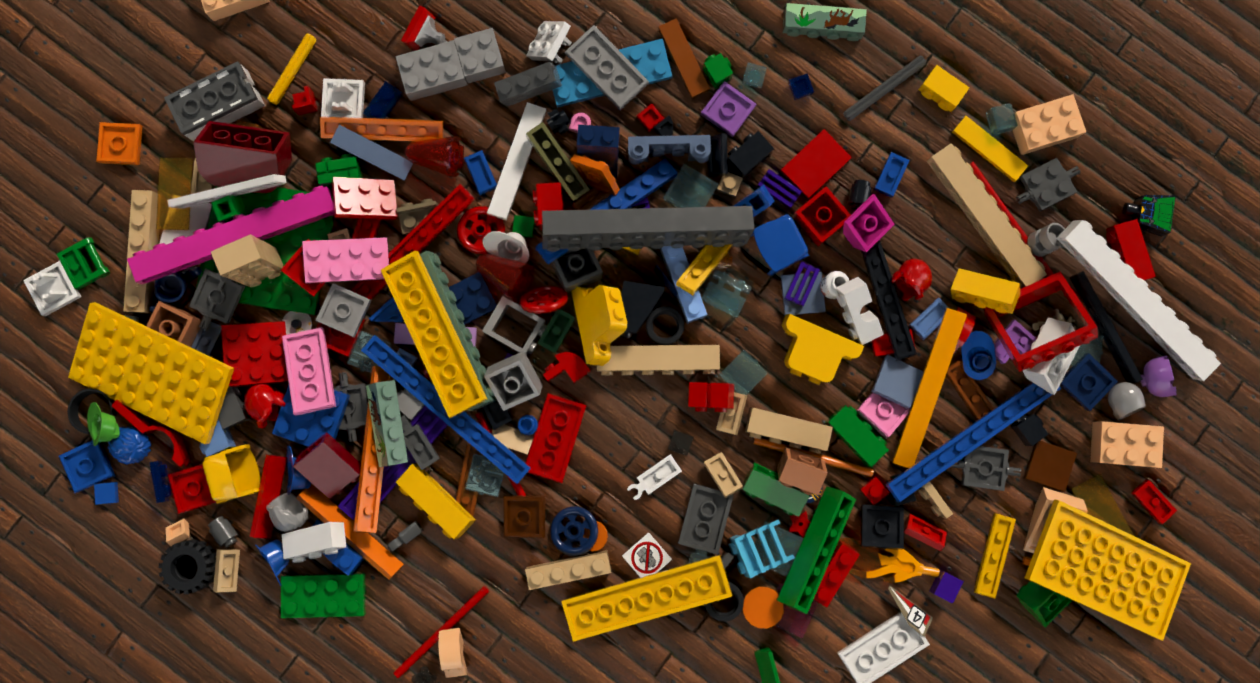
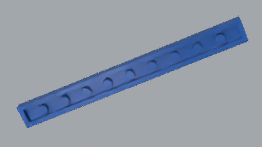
[361,335,531,484]
[886,382,1061,502]

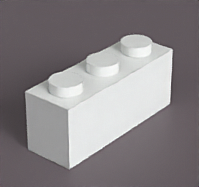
[282,522,346,563]

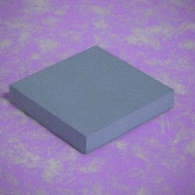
[780,272,826,316]
[871,355,923,409]

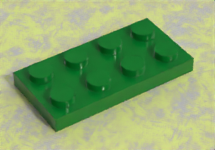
[281,573,366,618]

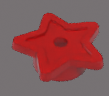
[788,511,811,538]

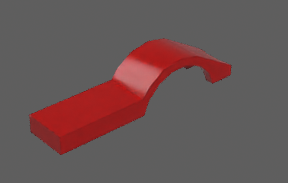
[112,400,191,467]

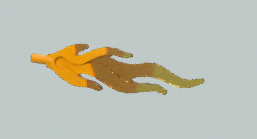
[785,538,939,583]

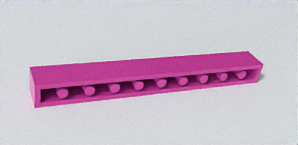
[127,186,334,285]

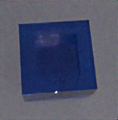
[788,73,814,100]

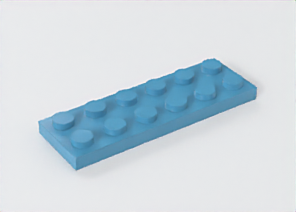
[553,39,673,108]

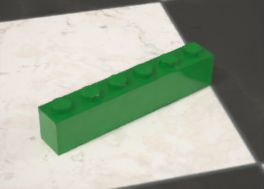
[777,486,856,614]

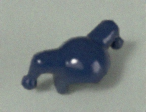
[149,266,202,313]

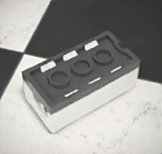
[164,61,265,141]

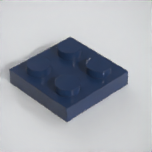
[449,272,497,325]
[1060,353,1118,411]

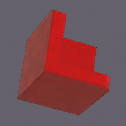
[292,86,318,115]

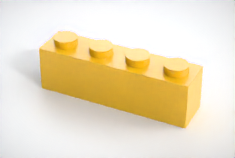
[396,464,476,539]

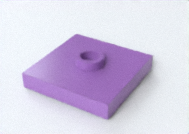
[701,81,757,137]

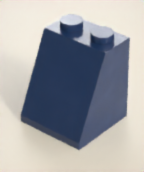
[577,124,620,179]

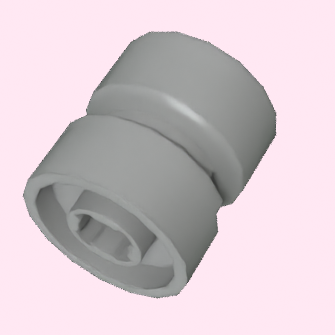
[1028,223,1065,257]

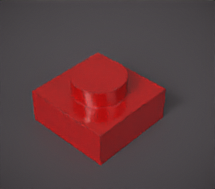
[859,476,890,505]

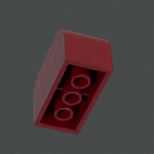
[193,121,292,193]

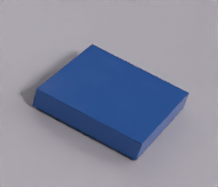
[59,440,115,493]

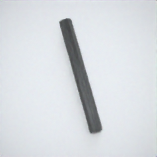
[843,56,927,121]

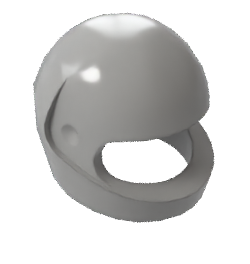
[1108,382,1146,420]

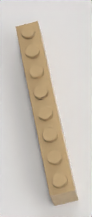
[927,144,1047,289]

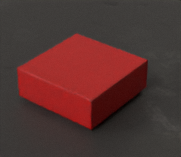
[636,104,664,132]

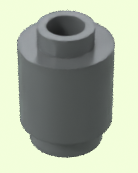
[208,516,238,548]

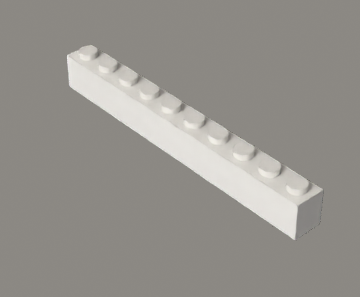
[1056,220,1221,381]

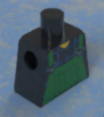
[1122,195,1176,237]

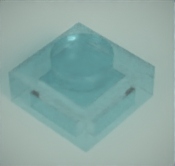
[742,62,767,88]

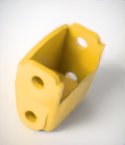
[203,444,261,504]

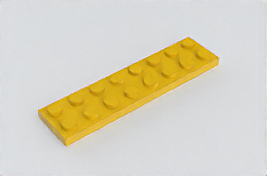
[381,251,487,418]
[561,555,732,642]

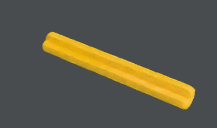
[267,33,316,105]

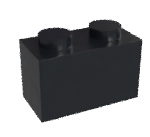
[728,131,774,179]

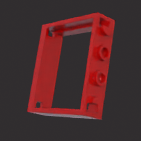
[984,272,1098,372]

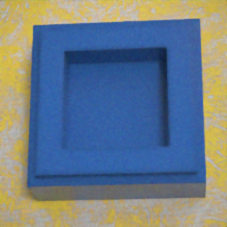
[94,482,119,505]

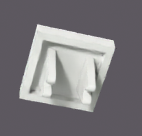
[526,21,572,63]
[321,78,365,118]
[23,261,81,316]

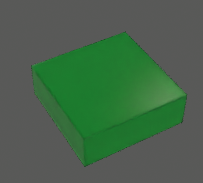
[512,215,535,238]

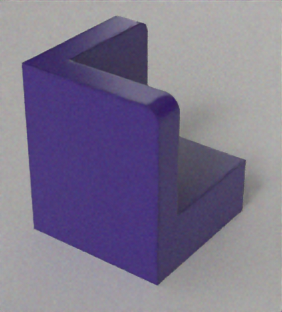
[929,570,964,603]

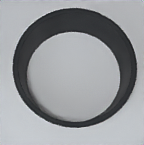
[67,389,117,434]

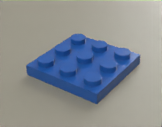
[272,384,350,447]

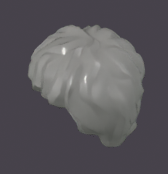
[266,493,308,532]

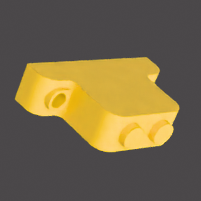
[571,285,627,366]
[782,314,864,385]

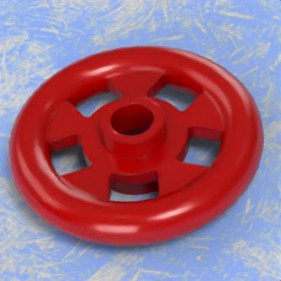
[457,206,505,254]
[520,286,568,314]

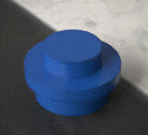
[518,415,538,435]

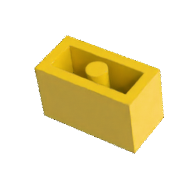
[918,65,970,112]

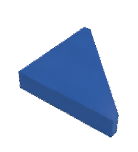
[369,297,405,323]

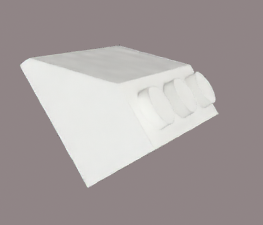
[1023,317,1080,395]

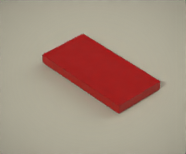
[526,393,587,483]

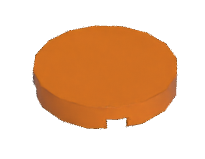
[743,587,784,629]

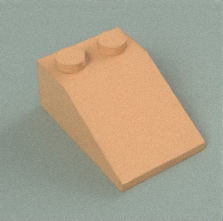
[1023,487,1088,553]

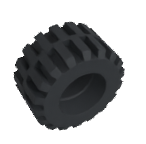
[158,539,216,595]

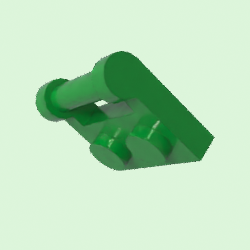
[57,237,110,290]

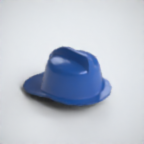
[961,331,996,380]
[286,446,311,495]
[255,540,289,587]

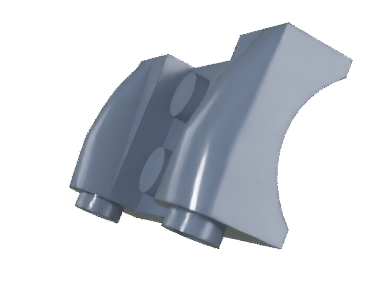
[628,135,711,165]

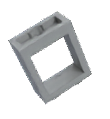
[482,296,547,356]

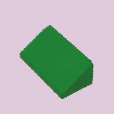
[754,648,780,683]

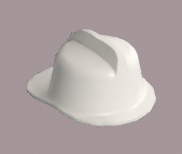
[483,231,529,266]

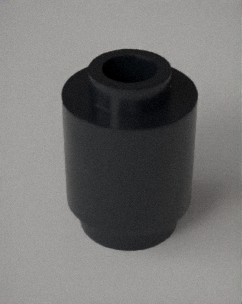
[848,180,872,210]

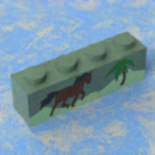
[783,3,867,41]
[366,380,408,467]

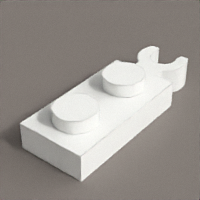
[627,454,682,500]

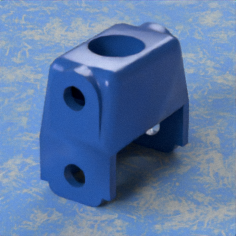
[751,214,809,276]

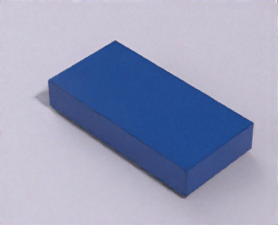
[464,150,497,195]

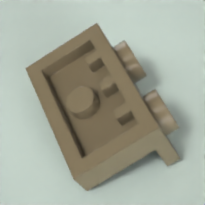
[396,199,439,235]

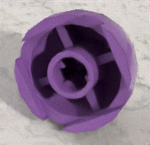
[1141,355,1177,397]

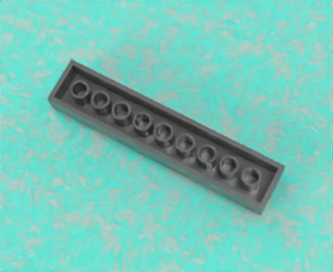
[542,206,754,252]

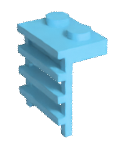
[728,520,795,578]

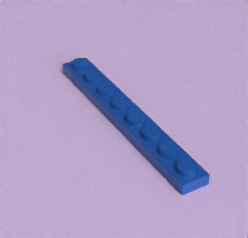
[536,158,678,264]

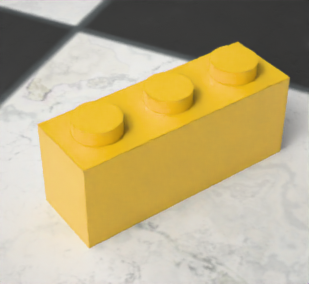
[951,268,1020,314]

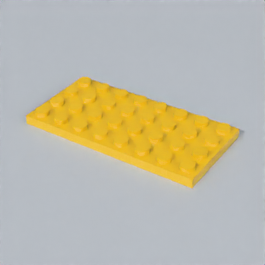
[68,302,234,445]
[1025,499,1191,641]

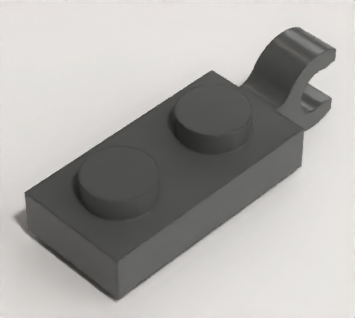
[401,415,440,470]

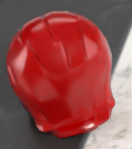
[892,259,932,301]
[244,384,286,428]

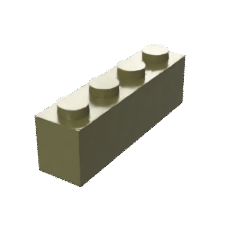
[526,122,590,203]

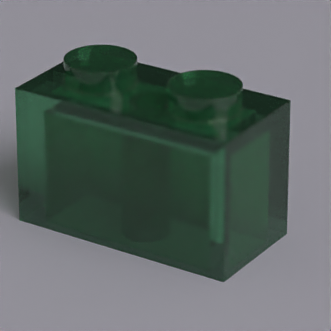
[537,309,576,355]

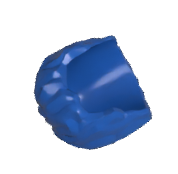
[108,426,151,465]

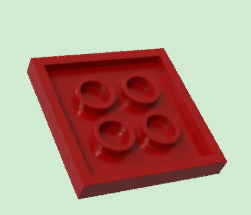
[221,321,289,387]

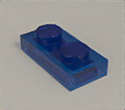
[363,81,403,119]
[149,461,171,503]

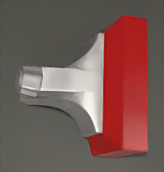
[401,6,448,51]

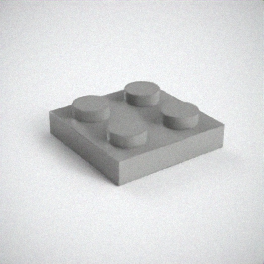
[316,283,372,337]

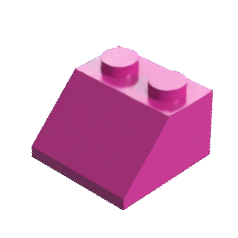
[843,194,895,252]

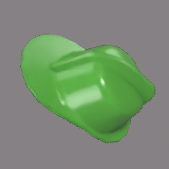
[87,402,120,446]

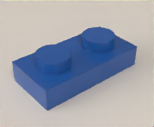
[874,152,910,198]

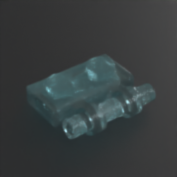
[702,270,752,318]

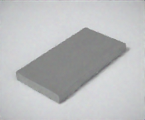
[565,25,649,110]

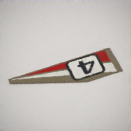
[888,586,933,637]

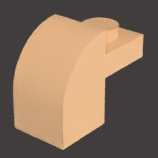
[438,628,467,678]

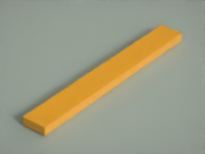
[892,307,967,468]

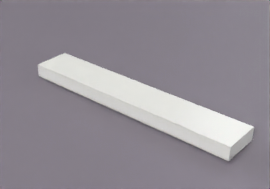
[487,102,546,221]
[167,174,286,209]

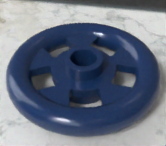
[550,506,598,556]

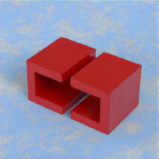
[688,382,734,413]

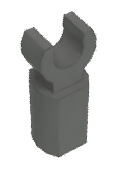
[388,521,424,551]

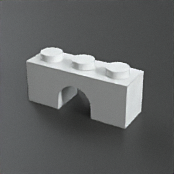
[836,277,884,345]

